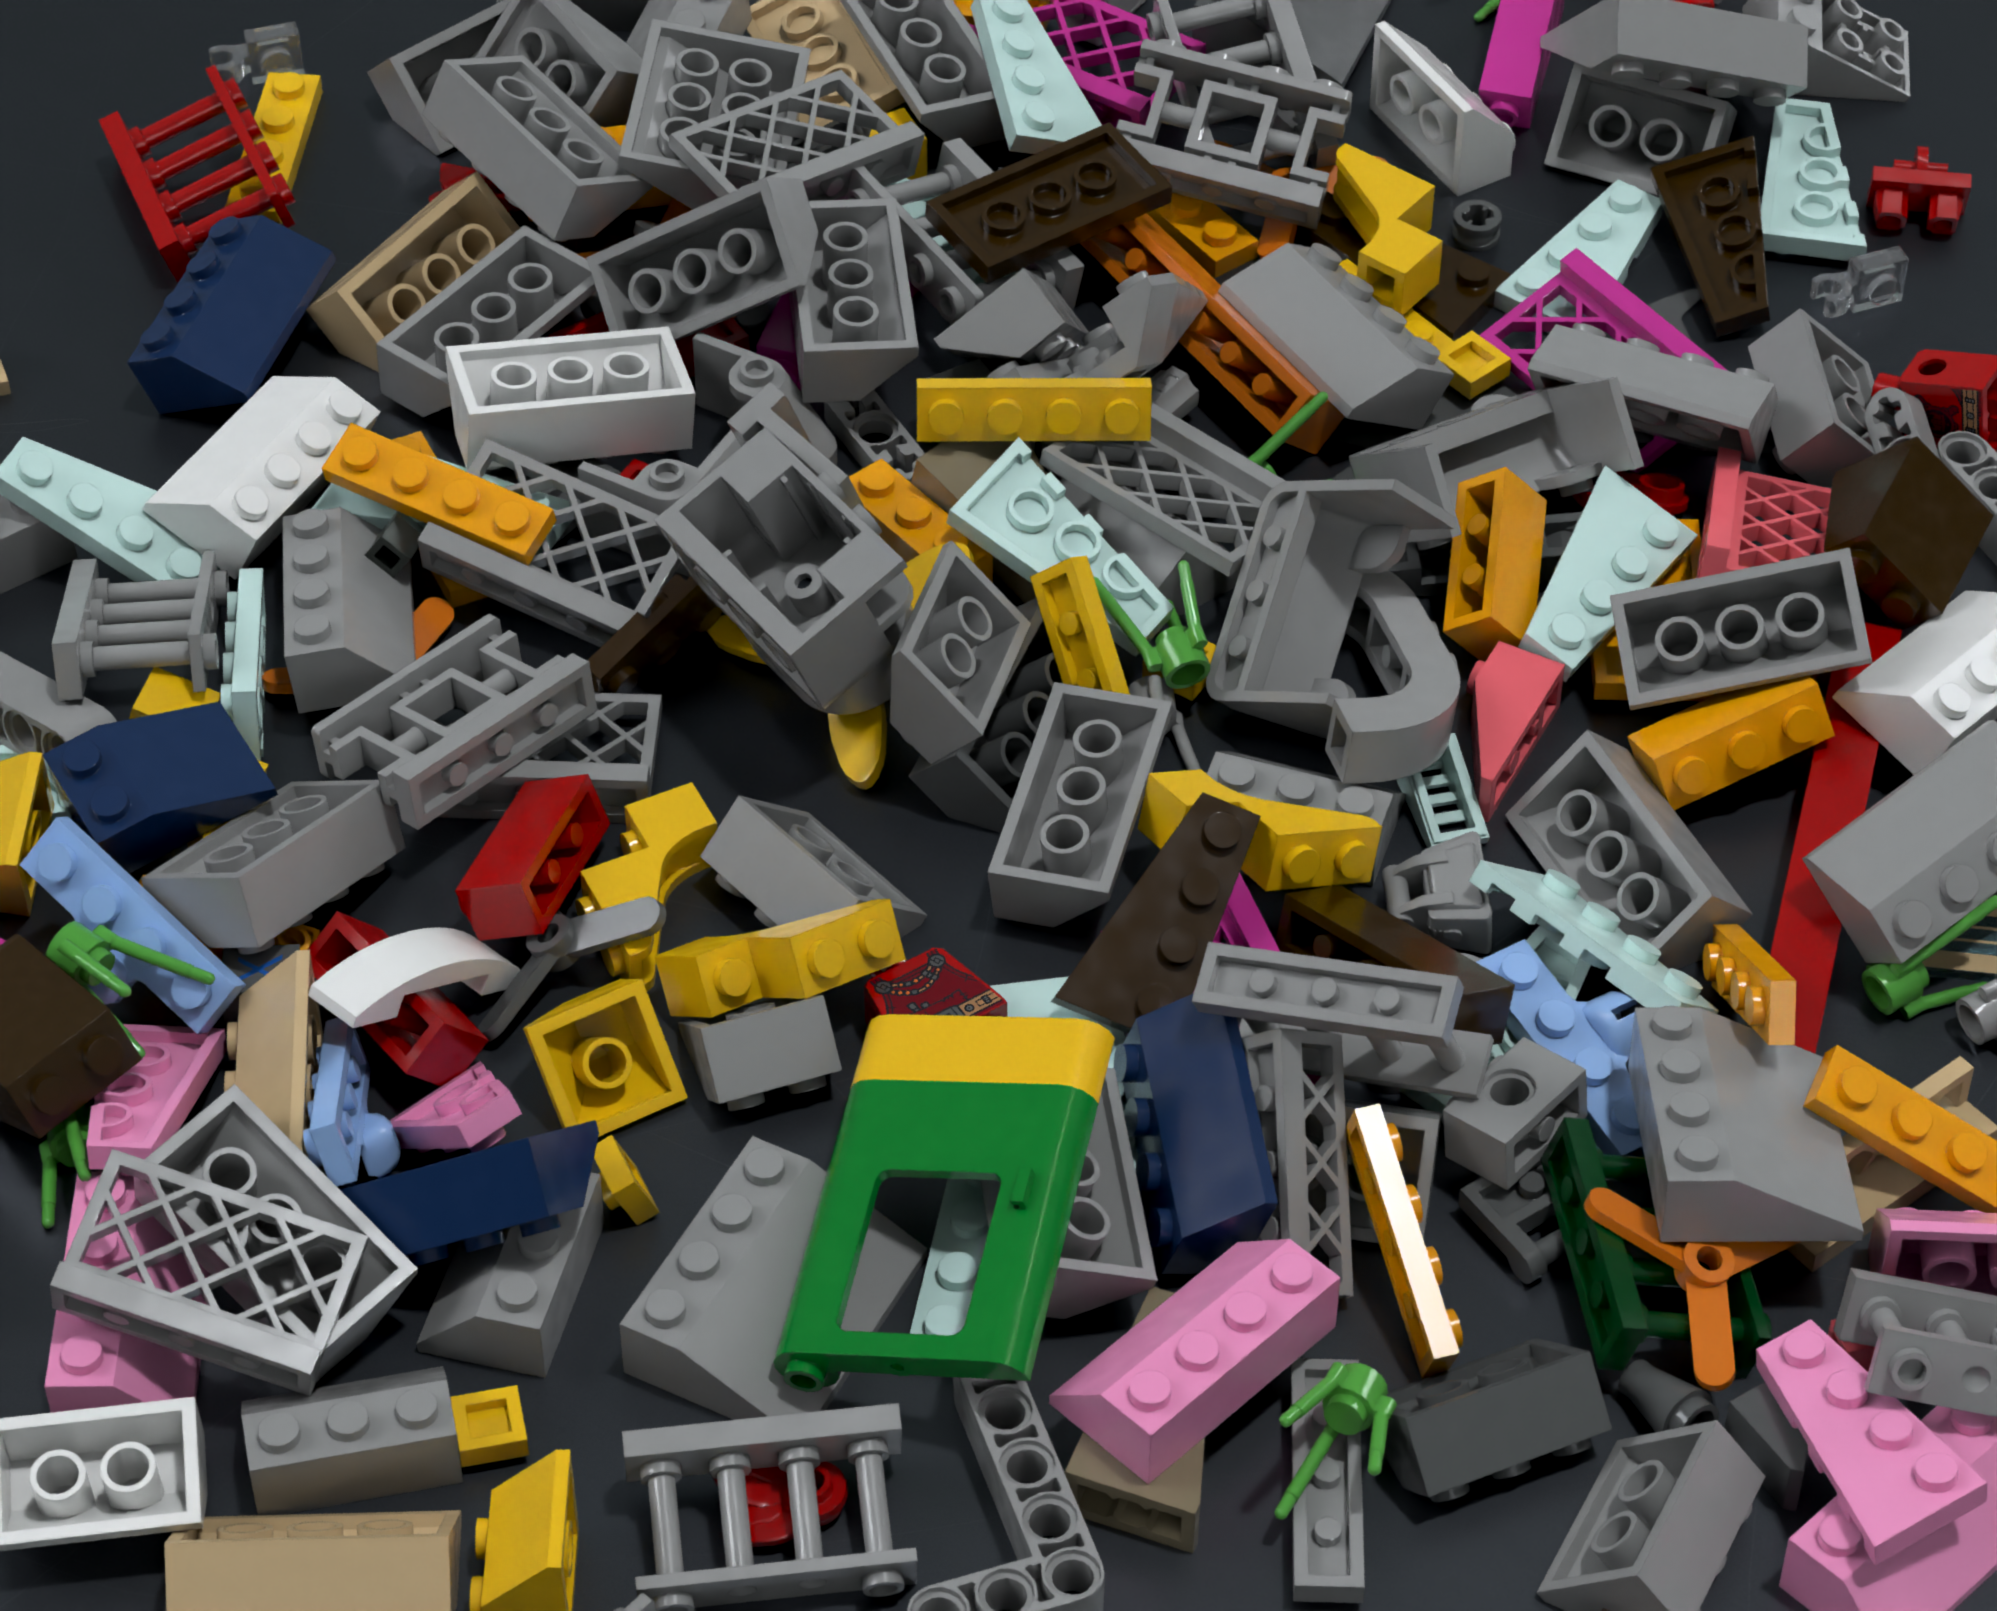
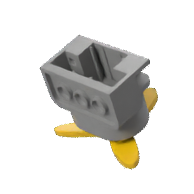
[654,427,974,790]

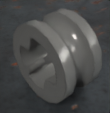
[1452,200,1502,252]

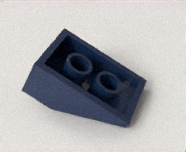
[43,702,278,873]

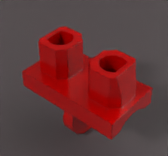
[1866,146,1972,235]

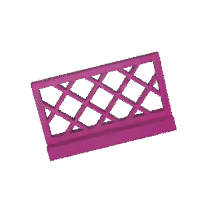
[969,0,1206,128]
[1479,248,1728,474]

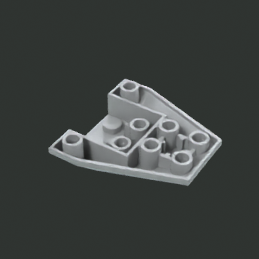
[987,270,1208,378]

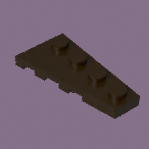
[1650,135,1770,337]
[587,573,723,694]

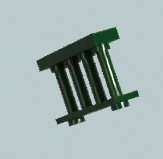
[1540,1117,1772,1379]

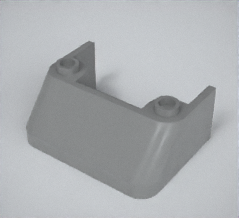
[577,332,837,577]
[1349,376,1644,550]
[1206,479,1457,739]

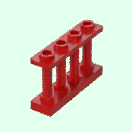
[98,64,296,283]

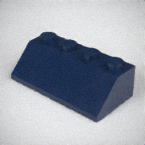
[127,215,337,414]
[1114,993,1278,1275]
[341,1120,599,1266]

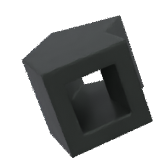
[365,511,424,578]

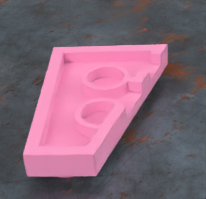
[389,1061,522,1154]

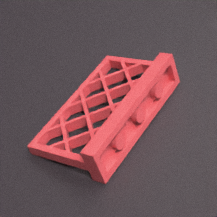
[1697,447,1831,578]

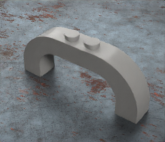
[1325,570,1460,784]

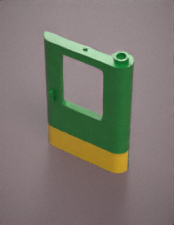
[773,1014,1115,1392]

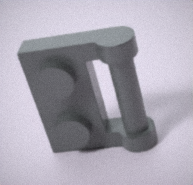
[1458,1159,1628,1284]

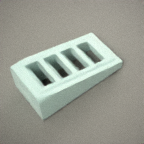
[1396,733,1490,848]

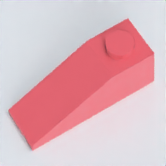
[1466,641,1565,822]

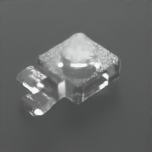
[209,21,305,85]
[1810,246,1909,318]

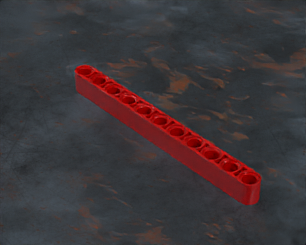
[1770,622,1903,1054]

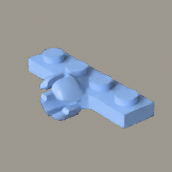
[20,816,246,1034]
[1476,939,1644,1157]
[303,1018,401,1187]

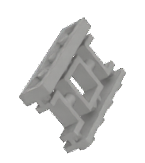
[1116,39,1353,230]
[311,614,597,830]

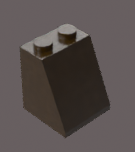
[1824,436,1994,629]
[0,934,142,1139]

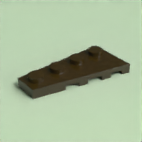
[1296,192,1511,341]
[1051,792,1261,1034]

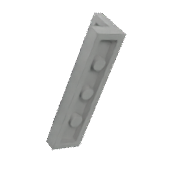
[1242,1028,1354,1299]

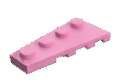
[86,1024,227,1176]
[1756,1319,1987,1565]

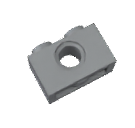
[1442,1037,1587,1190]

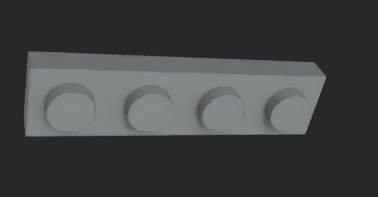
[1290,1358,1365,1603]

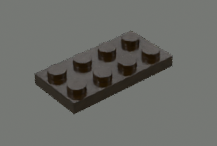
[925,122,1172,284]

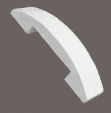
[308,927,521,1028]

